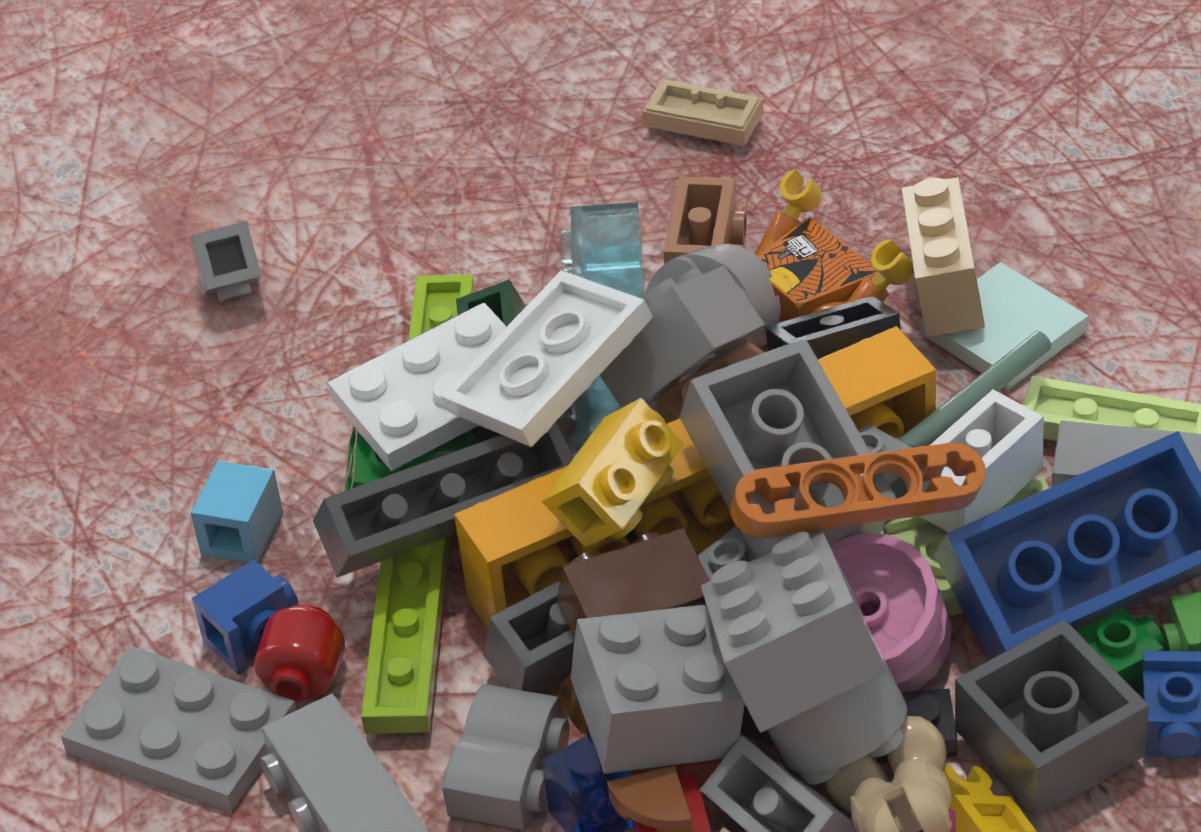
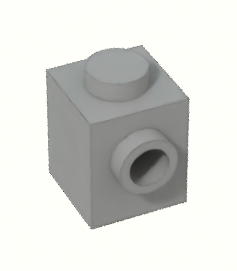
[190,221,262,302]

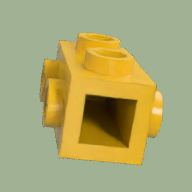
[541,398,684,547]

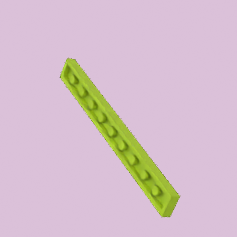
[361,274,475,734]

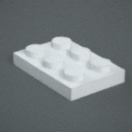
[440,270,653,447]
[328,303,506,471]

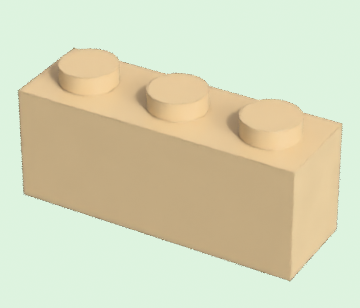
[902,177,985,338]

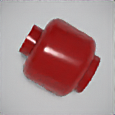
[254,604,345,702]

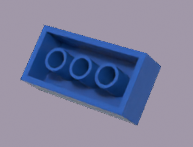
[934,431,1201,661]

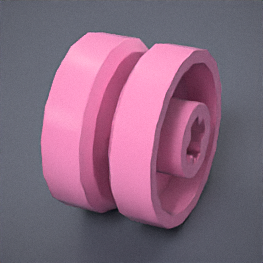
[830,533,952,692]

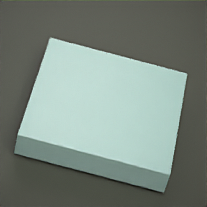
[921,262,1088,390]

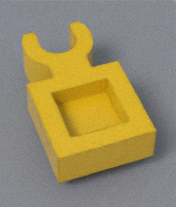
[943,765,1037,832]

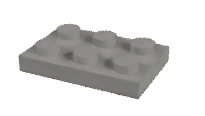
[61,645,297,812]

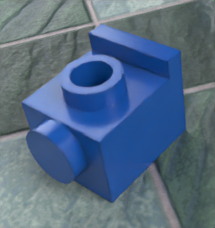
[192,559,299,675]
[1140,651,1201,759]

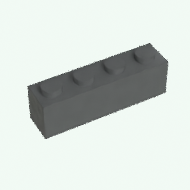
[313,421,573,578]

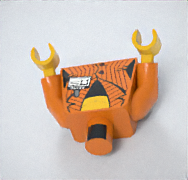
[755,170,914,323]

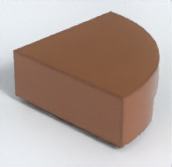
[607,766,693,832]

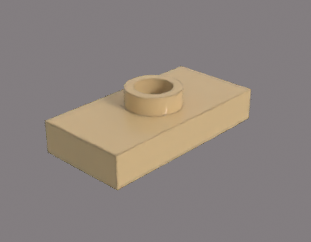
[642,79,763,146]

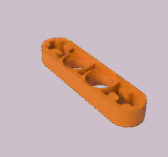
[730,443,986,538]

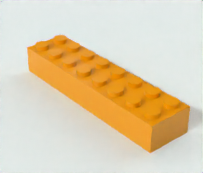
[454,326,936,629]

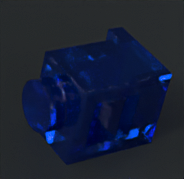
[541,733,633,832]

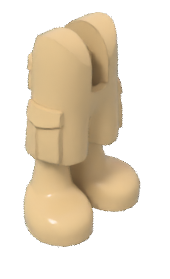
[824,716,952,832]

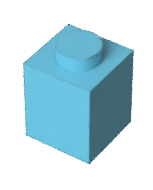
[190,461,283,563]

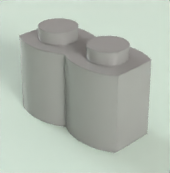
[442,684,570,830]

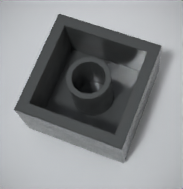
[955,619,1149,819]

